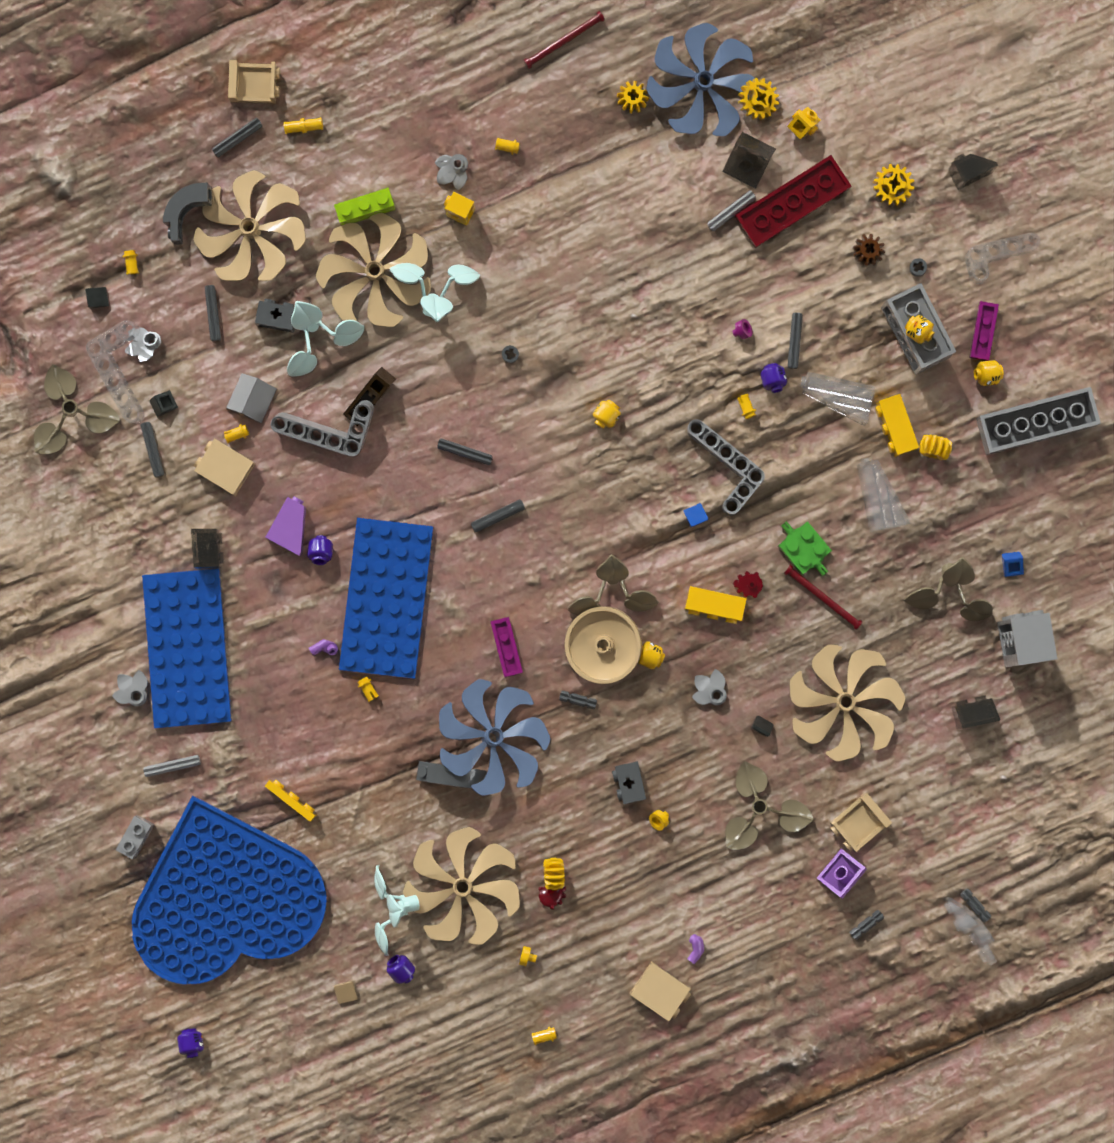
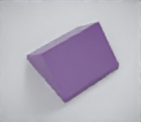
[817,849,867,899]

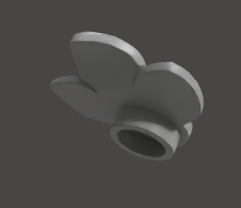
[435,154,468,190]
[125,328,161,362]
[692,669,727,705]
[112,670,148,706]

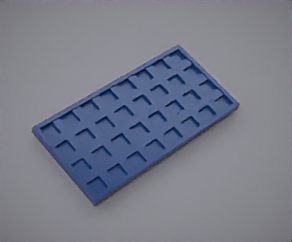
[339,518,433,679]
[142,568,232,728]

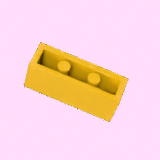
[875,394,919,457]
[684,586,747,624]

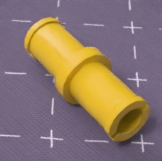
[284,117,323,134]

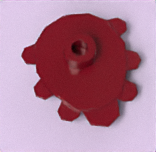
[733,571,763,598]
[538,886,566,910]

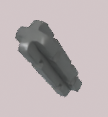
[559,691,597,709]
[960,889,991,923]
[850,910,884,940]

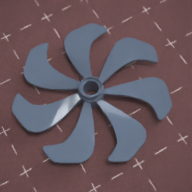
[646,23,759,136]
[439,679,550,796]

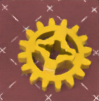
[738,78,779,120]
[873,164,914,206]

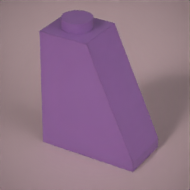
[266,496,306,557]

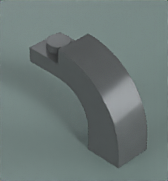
[163,183,212,245]
[416,761,487,788]

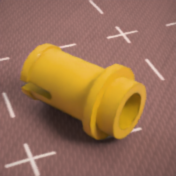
[495,138,520,155]
[123,250,139,275]
[737,394,756,419]
[224,424,250,443]
[357,676,379,702]
[532,1026,557,1045]

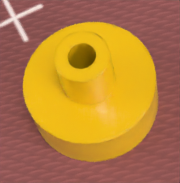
[649,810,669,831]
[519,946,537,966]

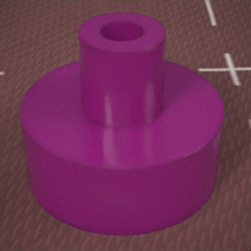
[732,319,753,339]

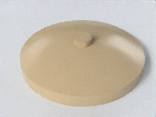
[565,606,642,684]

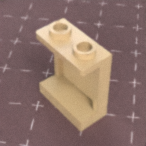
[228,60,280,103]
[194,438,255,497]
[830,793,892,853]
[630,961,691,1021]

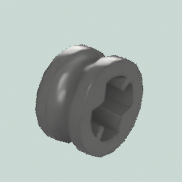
[909,258,927,277]
[502,345,519,363]

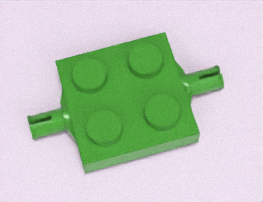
[778,521,832,576]

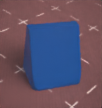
[683,503,709,528]
[1002,552,1024,577]

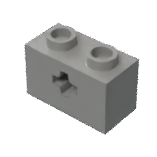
[116,815,155,859]

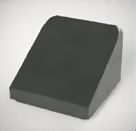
[85,287,109,309]
[149,390,178,417]
[751,716,774,737]

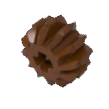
[852,234,885,266]

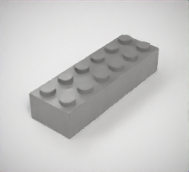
[976,387,1101,455]

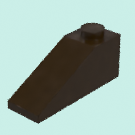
[343,367,396,426]

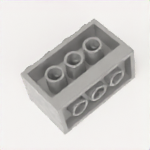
[881,283,956,375]
[997,610,1057,668]

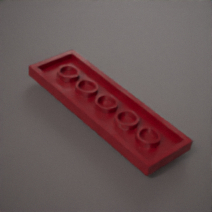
[735,155,852,248]

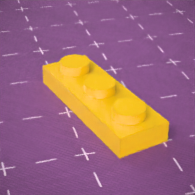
[265,779,316,822]

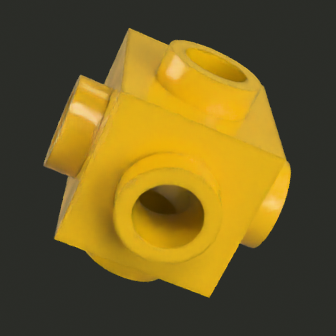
[787,107,821,140]

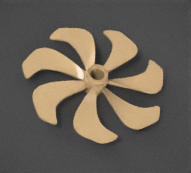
[194,170,306,281]
[316,213,431,327]
[790,645,905,761]
[403,827,520,945]

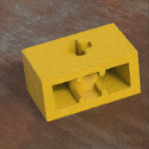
[444,192,475,226]

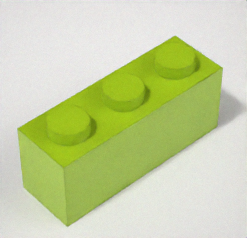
[334,187,395,226]

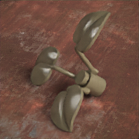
[34,364,120,455]
[568,554,659,615]
[904,557,993,621]
[725,761,813,850]

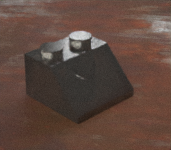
[722,132,776,189]
[948,154,998,190]
[191,529,224,570]
[952,695,1001,729]

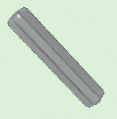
[707,191,756,231]
[143,755,201,777]

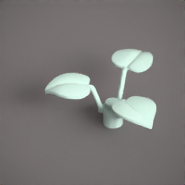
[389,263,480,322]
[287,301,365,376]
[374,865,420,956]

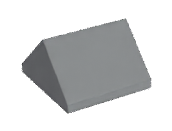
[226,373,277,423]

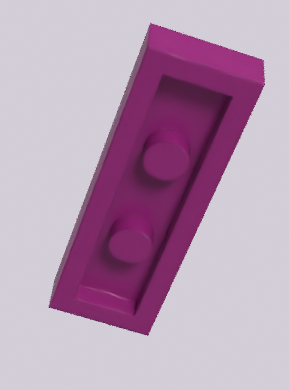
[969,301,999,361]
[490,617,523,677]

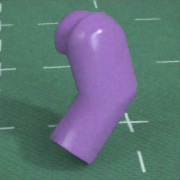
[309,639,338,656]
[687,934,704,964]

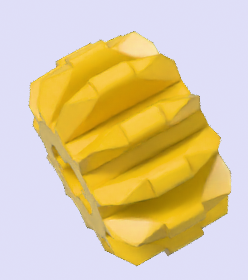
[617,81,649,114]
[919,434,952,460]
[543,857,565,890]

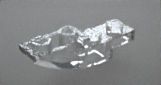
[944,897,997,965]

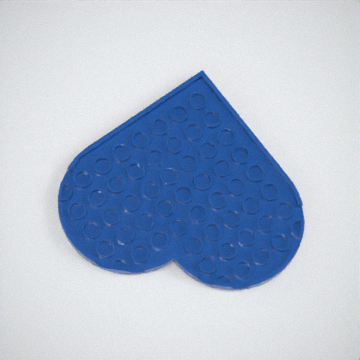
[132,796,327,984]

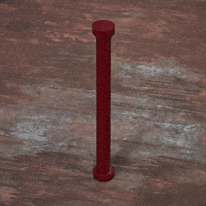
[523,11,605,69]
[784,564,863,630]

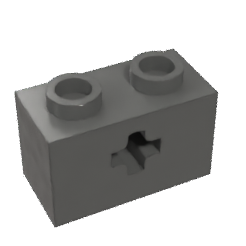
[255,299,295,333]
[612,761,646,804]

